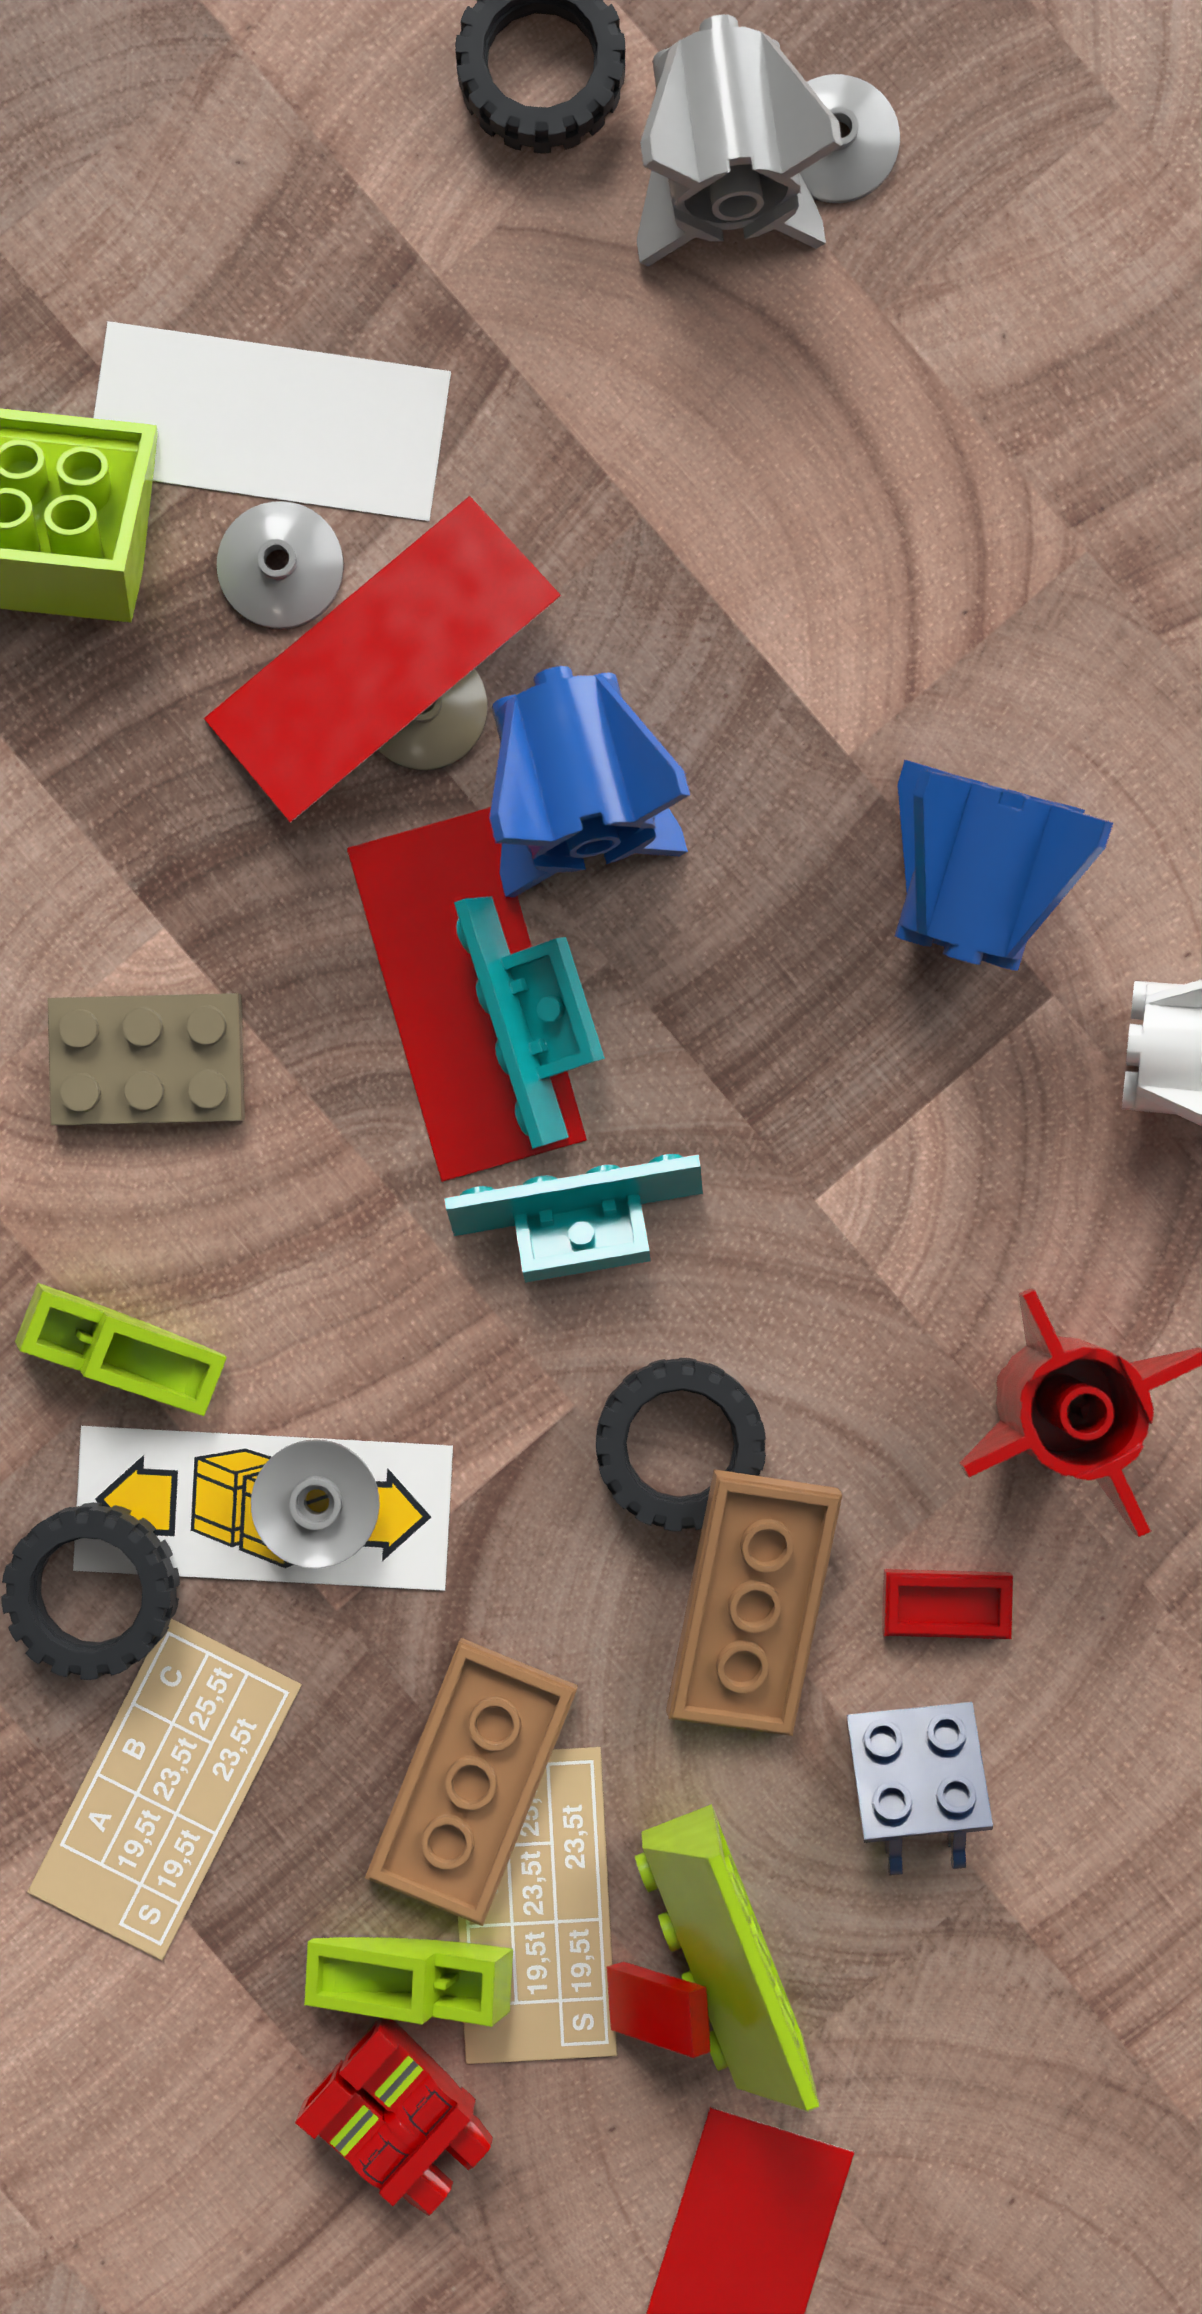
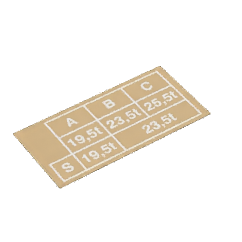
[27,1618,302,1960]
[458,1747,617,2064]

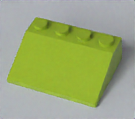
[0,408,158,623]
[635,1804,820,2111]

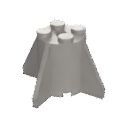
[637,15,842,266]

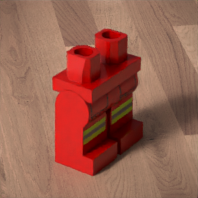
[295,2018,493,2216]

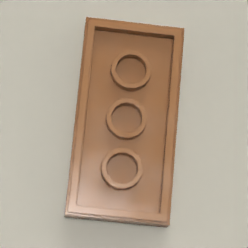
[666,1469,843,1736]
[365,1638,578,1926]

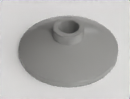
[800,74,900,203]
[217,501,344,629]
[251,1439,380,1568]

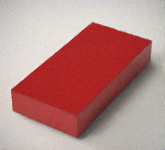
[882,1569,1013,1639]
[606,1961,711,2058]

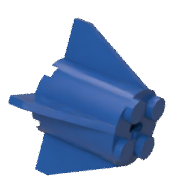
[490,666,690,897]
[895,760,1113,971]

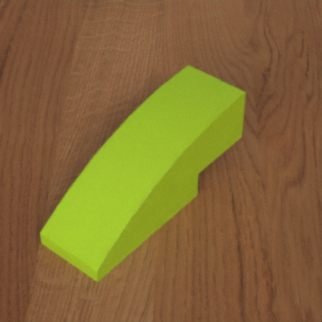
[15,1283,227,1416]
[304,1937,513,2027]

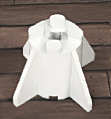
[1122,980,1202,1126]

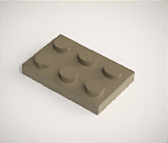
[48,993,245,1126]

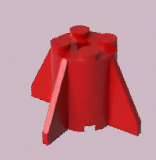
[960,1288,1202,1537]

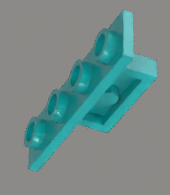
[454,896,605,1148]
[444,1154,703,1283]

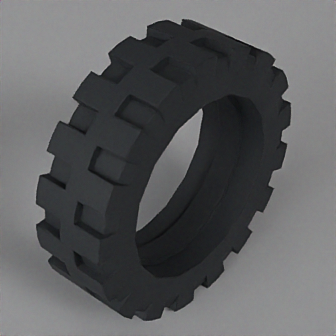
[455,0,626,154]
[596,1358,766,1531]
[1,1502,180,1680]

